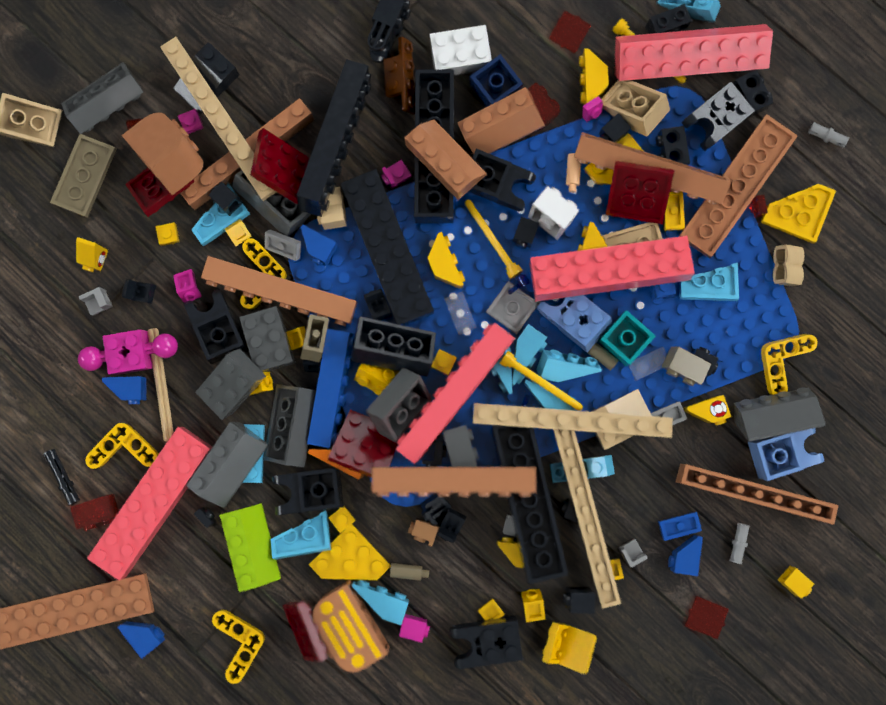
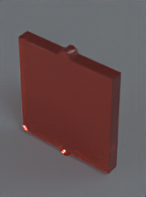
[549,11,591,53]
[685,596,729,639]

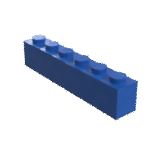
[307,329,355,448]

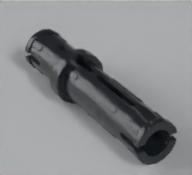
[43,449,80,506]

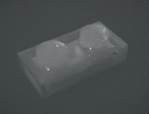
[445,292,477,335]
[629,347,667,380]

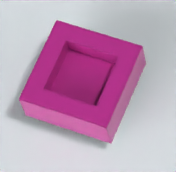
[583,96,603,122]
[178,109,204,134]

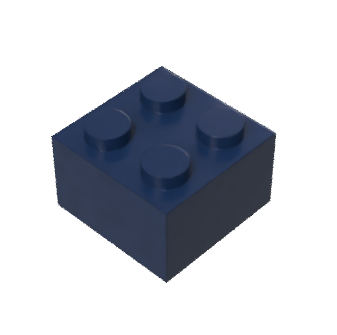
[469,54,523,107]

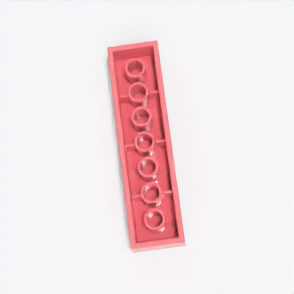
[615,24,773,81]
[530,236,695,302]
[396,323,516,464]
[87,427,212,581]

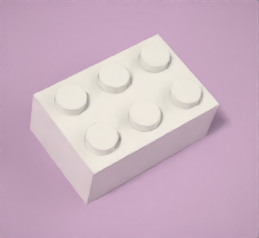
[430,25,492,75]
[528,186,579,240]

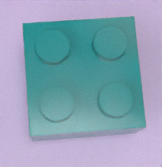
[598,310,656,366]

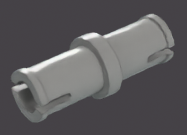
[808,122,849,148]
[729,523,750,564]

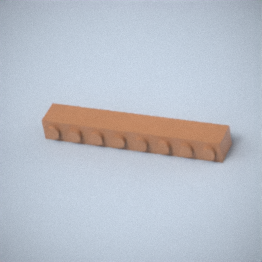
[180,98,314,210]
[574,132,731,205]
[201,256,358,326]
[676,464,839,525]
[372,467,536,496]

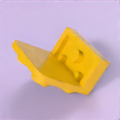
[354,363,400,396]
[542,622,597,674]

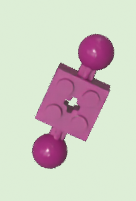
[78,330,178,375]

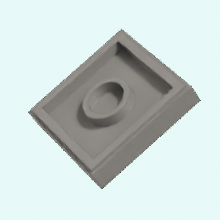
[486,281,539,335]

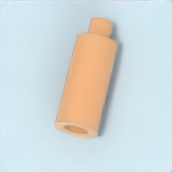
[566,153,581,193]

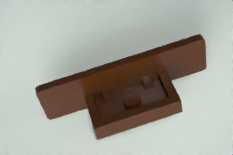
[384,37,415,114]

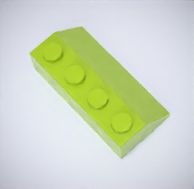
[220,503,281,592]

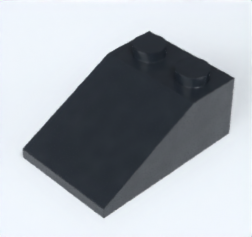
[173,42,240,114]

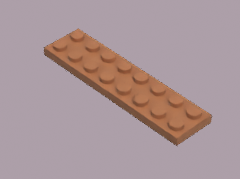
[679,114,797,259]
[0,573,154,649]

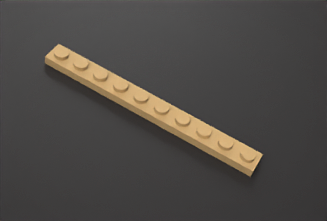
[160,37,276,201]
[473,403,673,438]
[553,429,621,609]

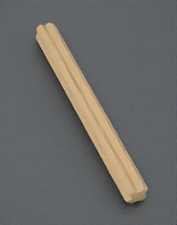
[148,328,174,442]

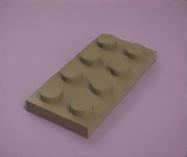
[50,134,117,218]

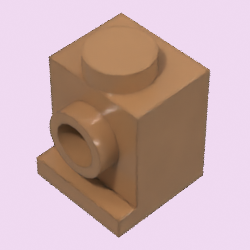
[408,519,439,546]

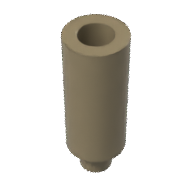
[587,342,619,371]
[390,563,429,581]

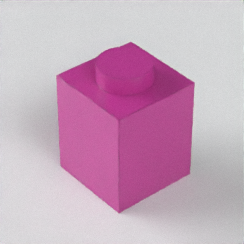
[399,614,430,643]

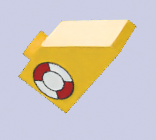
[76,237,108,272]
[683,395,732,426]

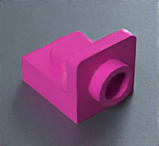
[381,160,411,189]
[173,269,201,303]

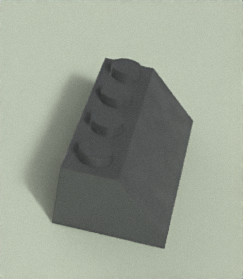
[61,62,143,134]
[232,170,311,237]
[263,384,316,467]
[734,388,825,442]
[186,422,268,508]

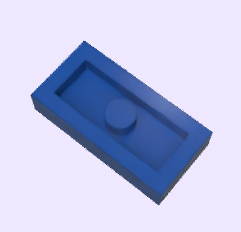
[658,512,702,541]

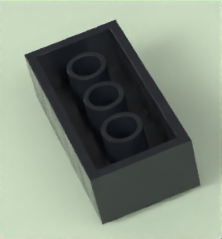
[351,317,436,377]

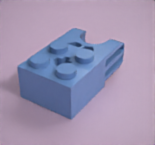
[537,295,613,352]
[748,428,824,481]

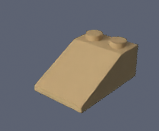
[601,80,670,137]
[0,93,62,147]
[591,389,651,450]

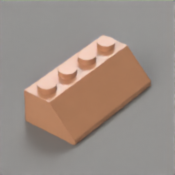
[457,87,545,154]
[405,120,487,200]

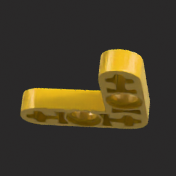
[240,238,287,310]
[761,334,818,395]
[85,423,159,469]
[212,610,265,684]

